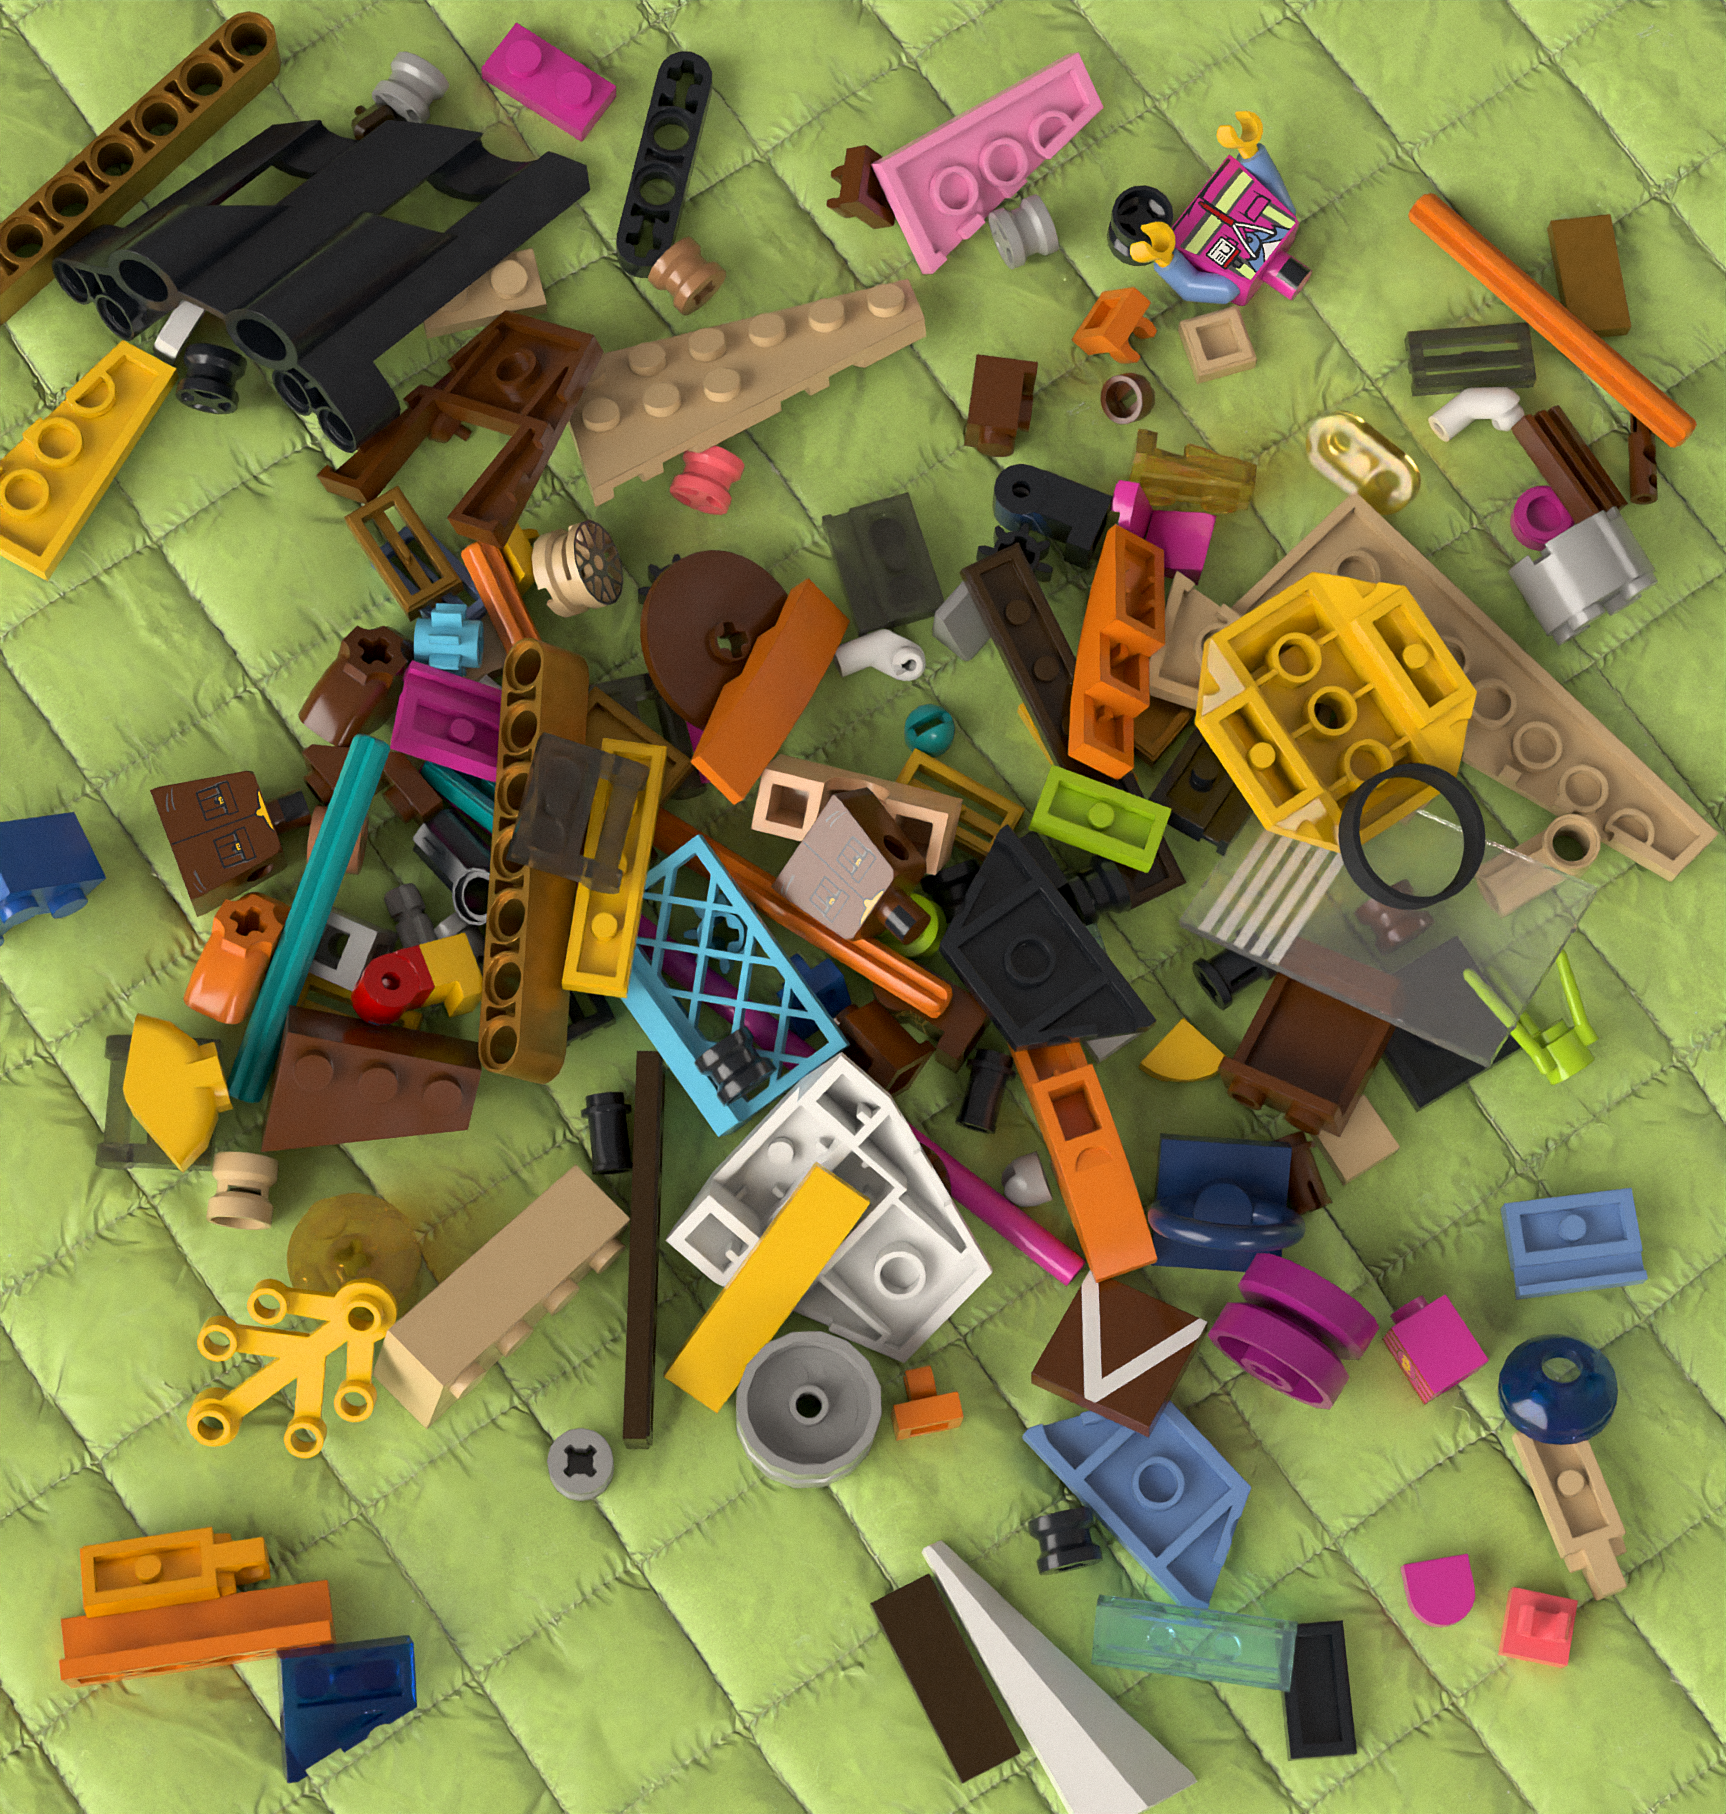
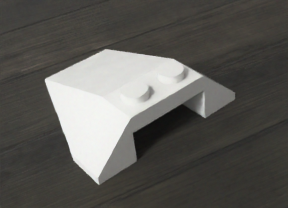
[666,1052,993,1363]

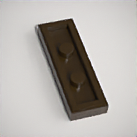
[869,1573,1021,1785]

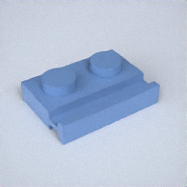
[1500,1188,1648,1300]

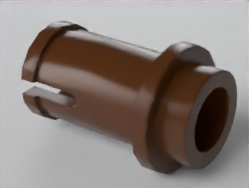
[1274,1131,1333,1216]

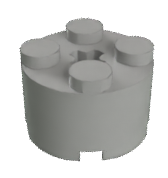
[1508,506,1658,646]

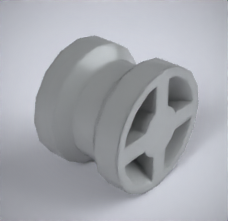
[372,52,449,123]
[988,194,1059,269]
[547,1428,614,1501]

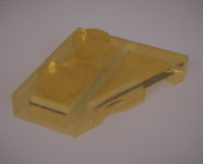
[1126,428,1257,514]

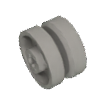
[736,1331,882,1488]

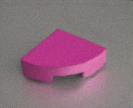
[1110,480,1153,539]

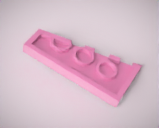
[871,52,1104,274]

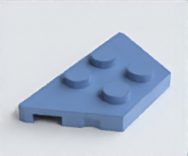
[1022,1400,1251,1625]

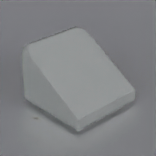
[932,581,991,661]

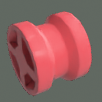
[670,445,745,515]

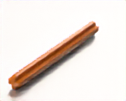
[1408,193,1697,448]
[653,808,953,1018]

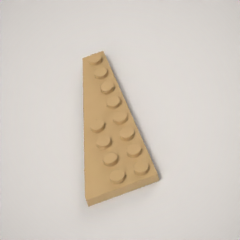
[1231,491,1719,882]

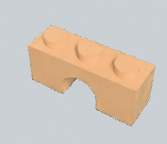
[751,754,963,875]

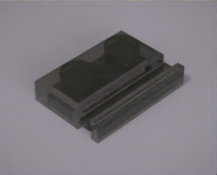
[821,492,945,638]

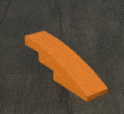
[1068,524,1165,780]
[690,578,850,805]

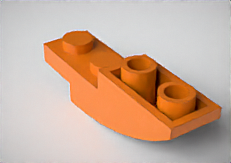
[1006,1041,1157,1283]

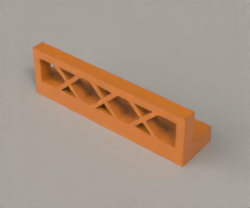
[59,1580,337,1688]

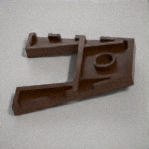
[316,310,604,549]

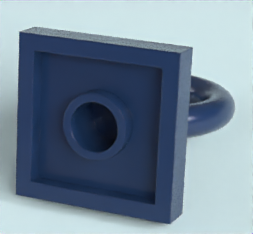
[1148,1133,1306,1272]

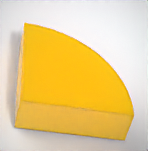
[1138,1017,1227,1083]

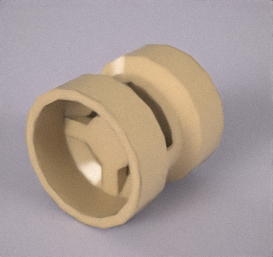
[206,1152,279,1230]

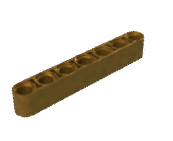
[0,11,281,325]
[478,638,589,1084]

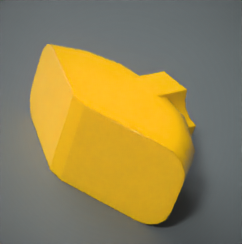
[123,1013,233,1173]

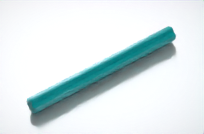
[227,734,390,1103]

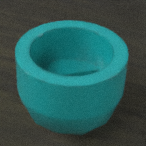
[904,704,955,758]

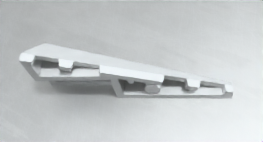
[922,1540,1198,1814]

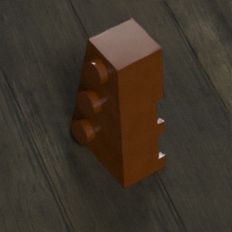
[261,1005,482,1152]

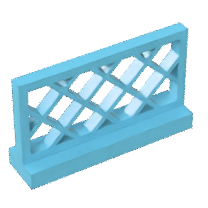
[621,834,851,1137]

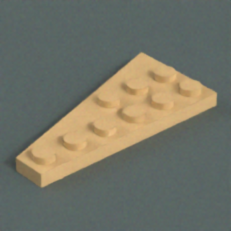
[568,279,926,507]

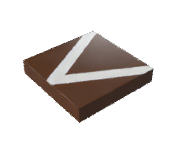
[1031,1270,1208,1438]

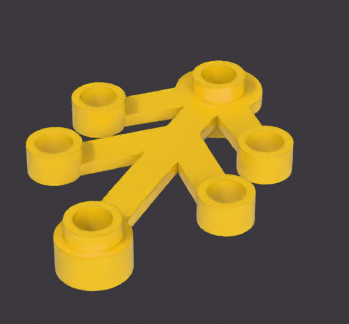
[187,1278,398,1458]

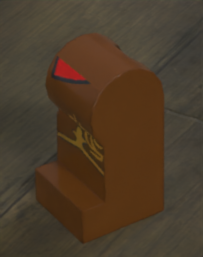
[873,958,991,1074]

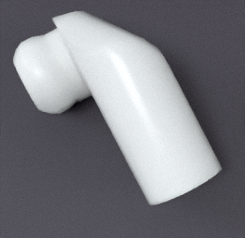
[1428,387,1524,442]

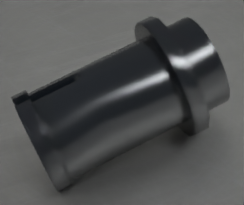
[955,1048,1016,1134]
[581,1092,633,1175]

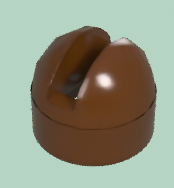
[1101,373,1155,424]

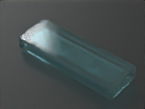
[1091,1594,1298,1692]

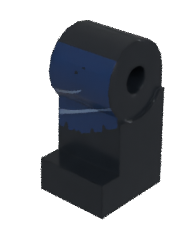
[992,464,1113,570]

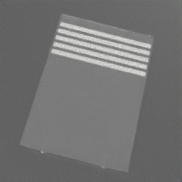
[1179,808,1597,1068]

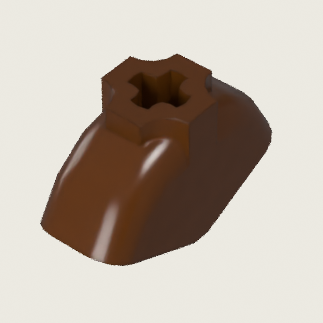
[298,625,415,748]

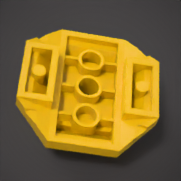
[1195,572,1477,854]

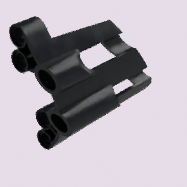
[51,120,590,453]

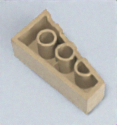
[372,1164,631,1429]

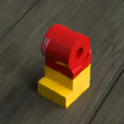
[351,932,483,1027]

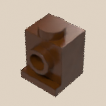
[964,354,1038,457]
[827,999,936,1098]

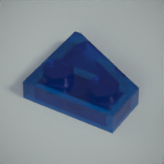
[276,1635,417,1783]

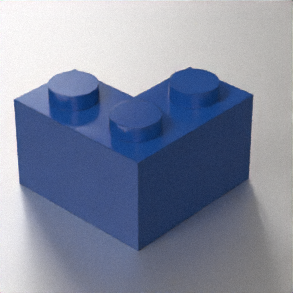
[0,812,106,946]

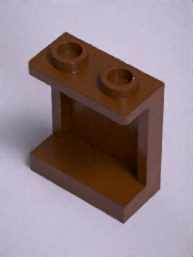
[1218,934,1407,1137]

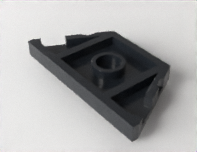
[938,824,1157,1052]

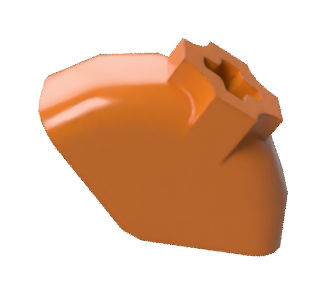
[183,892,291,1024]

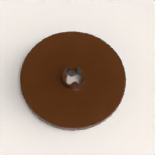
[640,550,788,731]

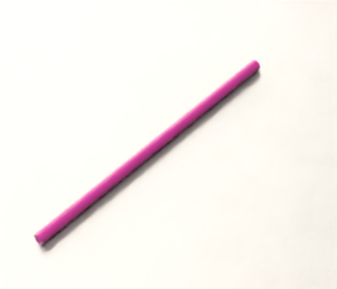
[418,760,1087,1287]

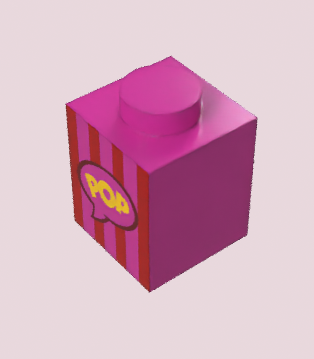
[1382,1294,1489,1405]

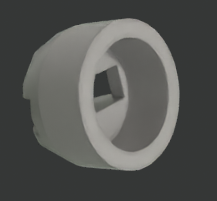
[1002,1151,1053,1207]

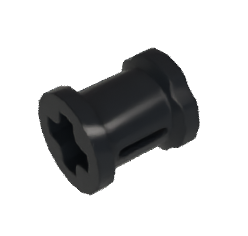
[1192,928,1277,1011]

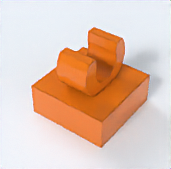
[1071,287,1157,364]
[891,1365,964,1441]

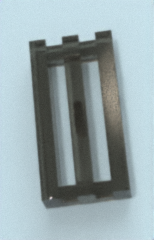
[1404,322,1537,397]

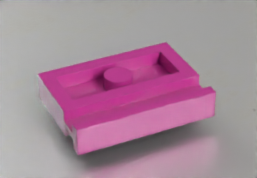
[390,660,502,783]

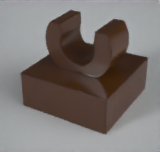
[826,145,895,229]

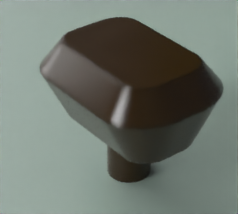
[351,104,397,140]

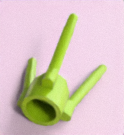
[1463,948,1599,1086]

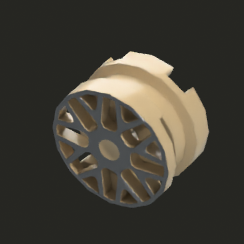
[532,520,623,618]

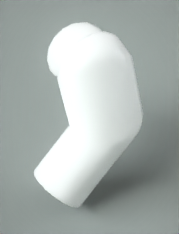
[833,629,926,681]

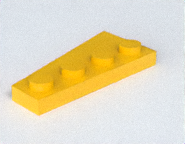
[0,340,179,581]

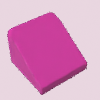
[1146,510,1217,586]

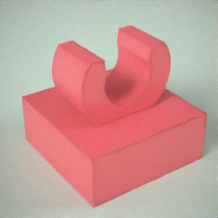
[1498,1587,1578,1668]

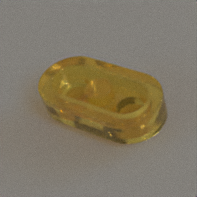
[1306,410,1421,515]

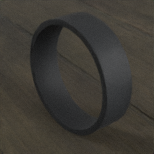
[1338,763,1486,910]

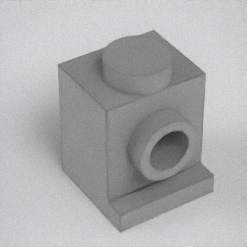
[309,906,399,991]

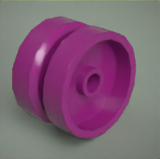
[1208,1253,1380,1410]

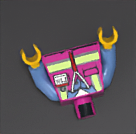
[1130,111,1312,306]

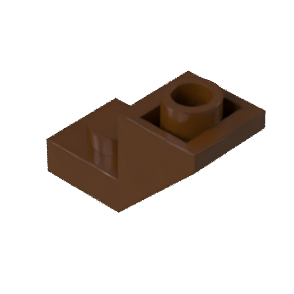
[302,744,444,827]

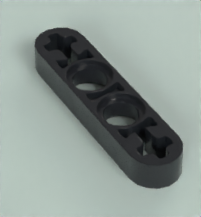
[616,51,712,278]

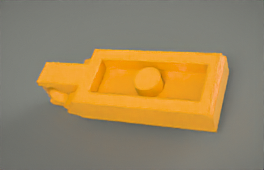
[80,1527,271,1618]

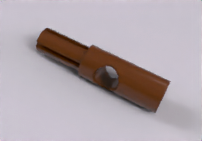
[1628,413,1658,505]

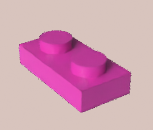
[481,23,616,142]

